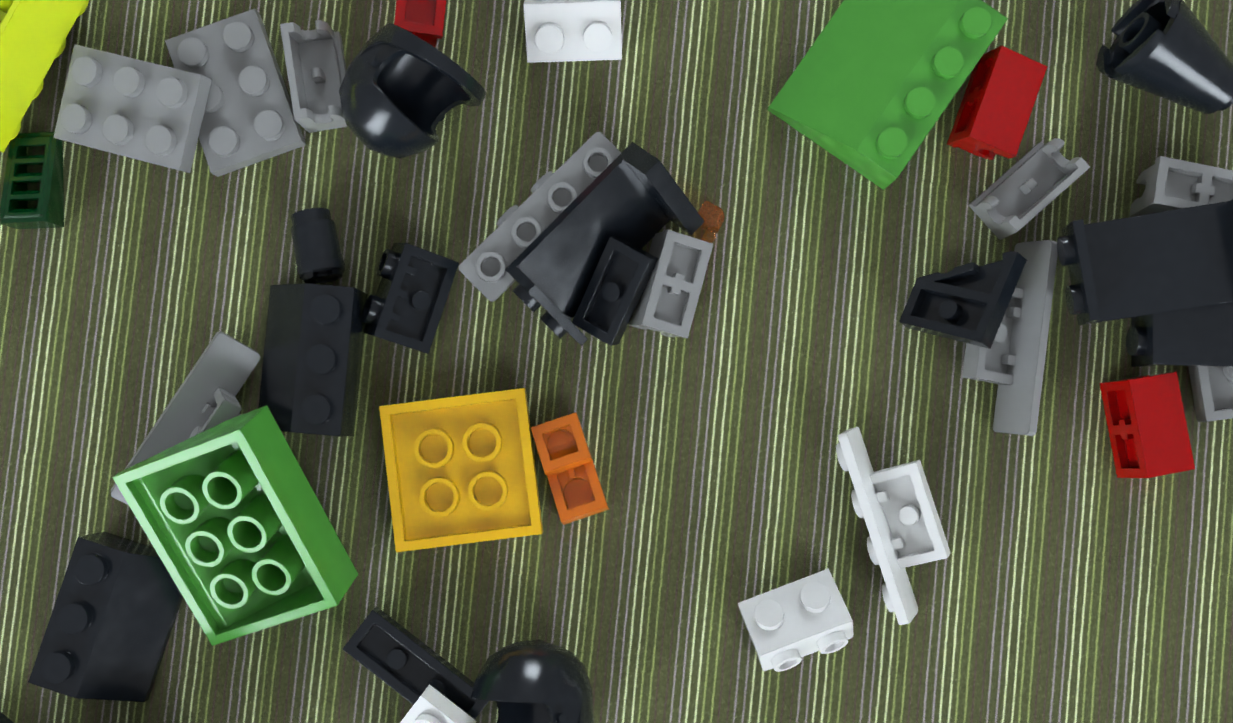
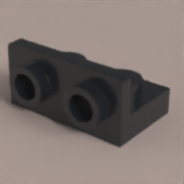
[361,243,459,354]

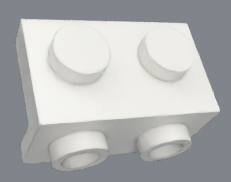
[523,0,622,63]
[738,568,854,672]

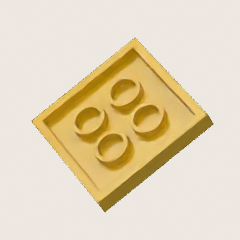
[379,388,543,552]

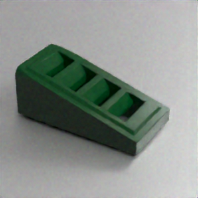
[0,132,64,229]

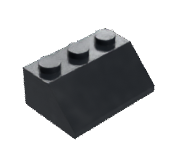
[258,283,368,437]
[28,531,183,702]

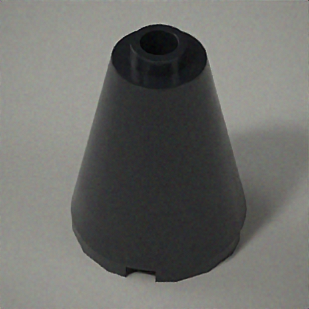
[1096,0,1233,114]

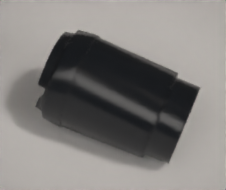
[291,208,345,284]

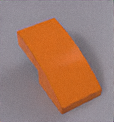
[530,412,609,525]

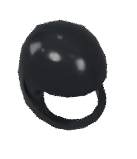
[339,23,486,159]
[471,640,594,723]

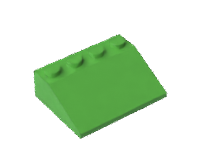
[767,0,1008,190]
[112,405,358,646]

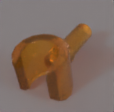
[698,201,725,243]

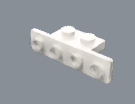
[836,427,951,625]

